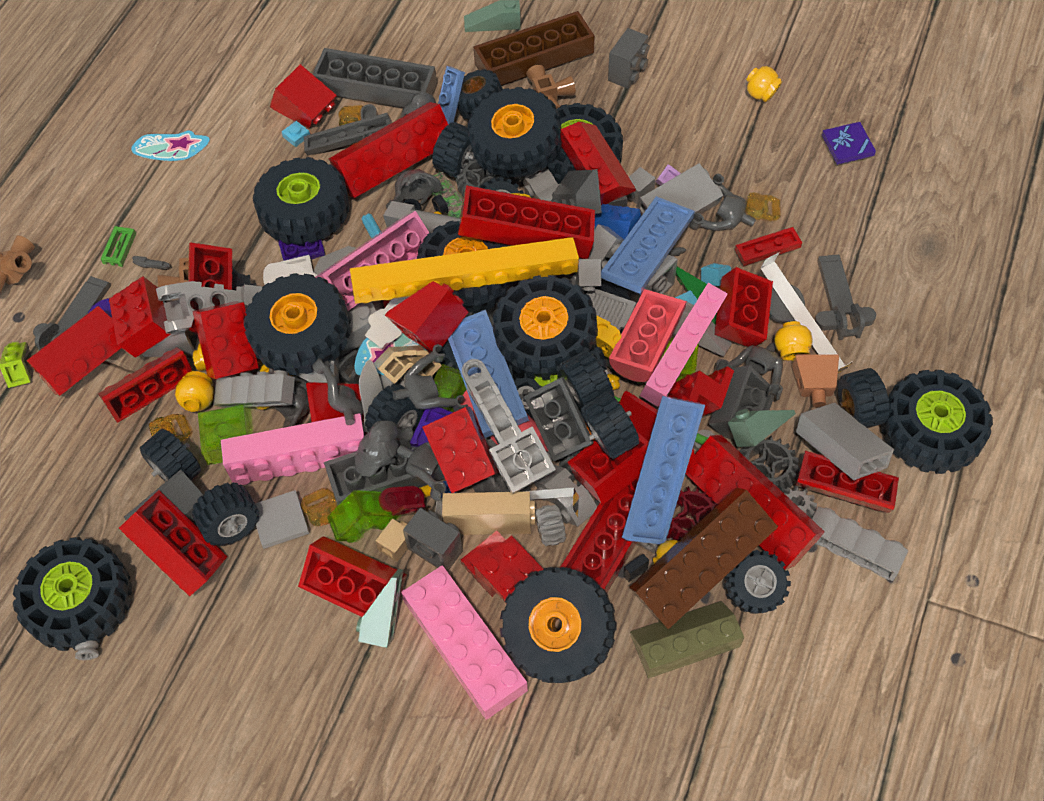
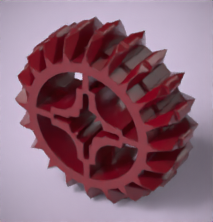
[666,486,718,541]

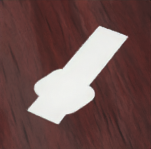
[365,296,408,349]

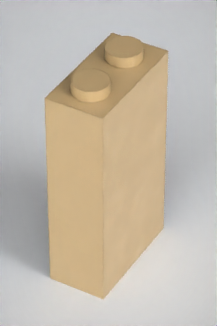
[442,492,535,535]

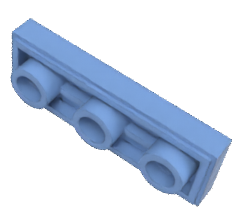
[438,66,465,125]

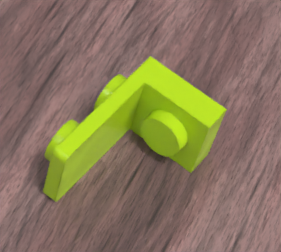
[0,342,31,388]

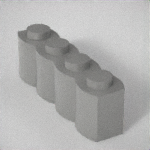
[516,167,559,201]
[214,370,295,408]
[812,507,908,581]

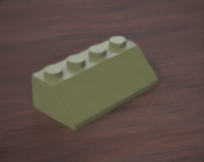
[630,601,744,679]

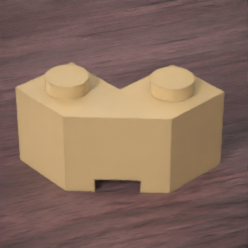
[374,345,442,384]

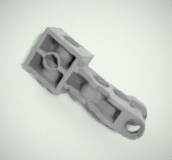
[156,281,262,334]
[462,359,556,495]

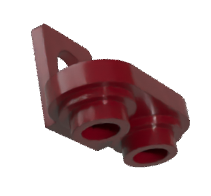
[379,486,425,516]

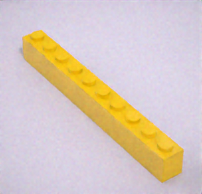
[350,237,579,304]

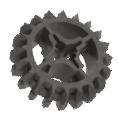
[456,158,511,197]
[739,435,800,493]

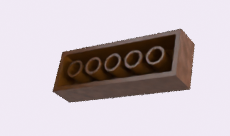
[473,11,595,85]
[629,487,778,629]

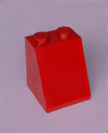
[270,64,337,129]
[385,281,469,352]
[306,382,368,434]

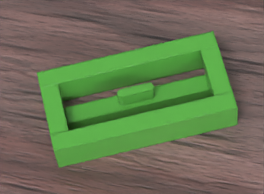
[101,226,136,267]

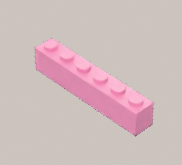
[640,282,727,407]

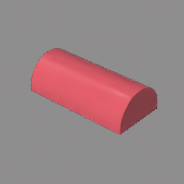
[609,289,686,382]

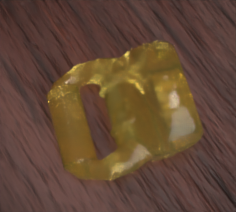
[339,105,363,126]
[746,192,781,221]
[148,414,192,441]
[301,488,340,527]

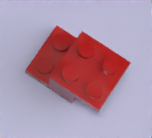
[668,366,734,416]
[460,531,544,604]

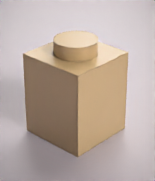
[376,519,407,562]

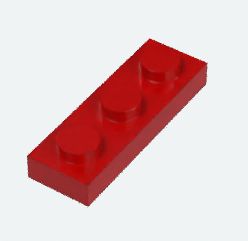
[735,227,802,266]

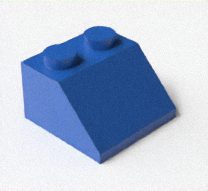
[595,204,641,239]

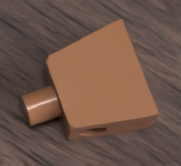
[792,354,839,407]

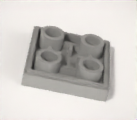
[255,490,309,549]

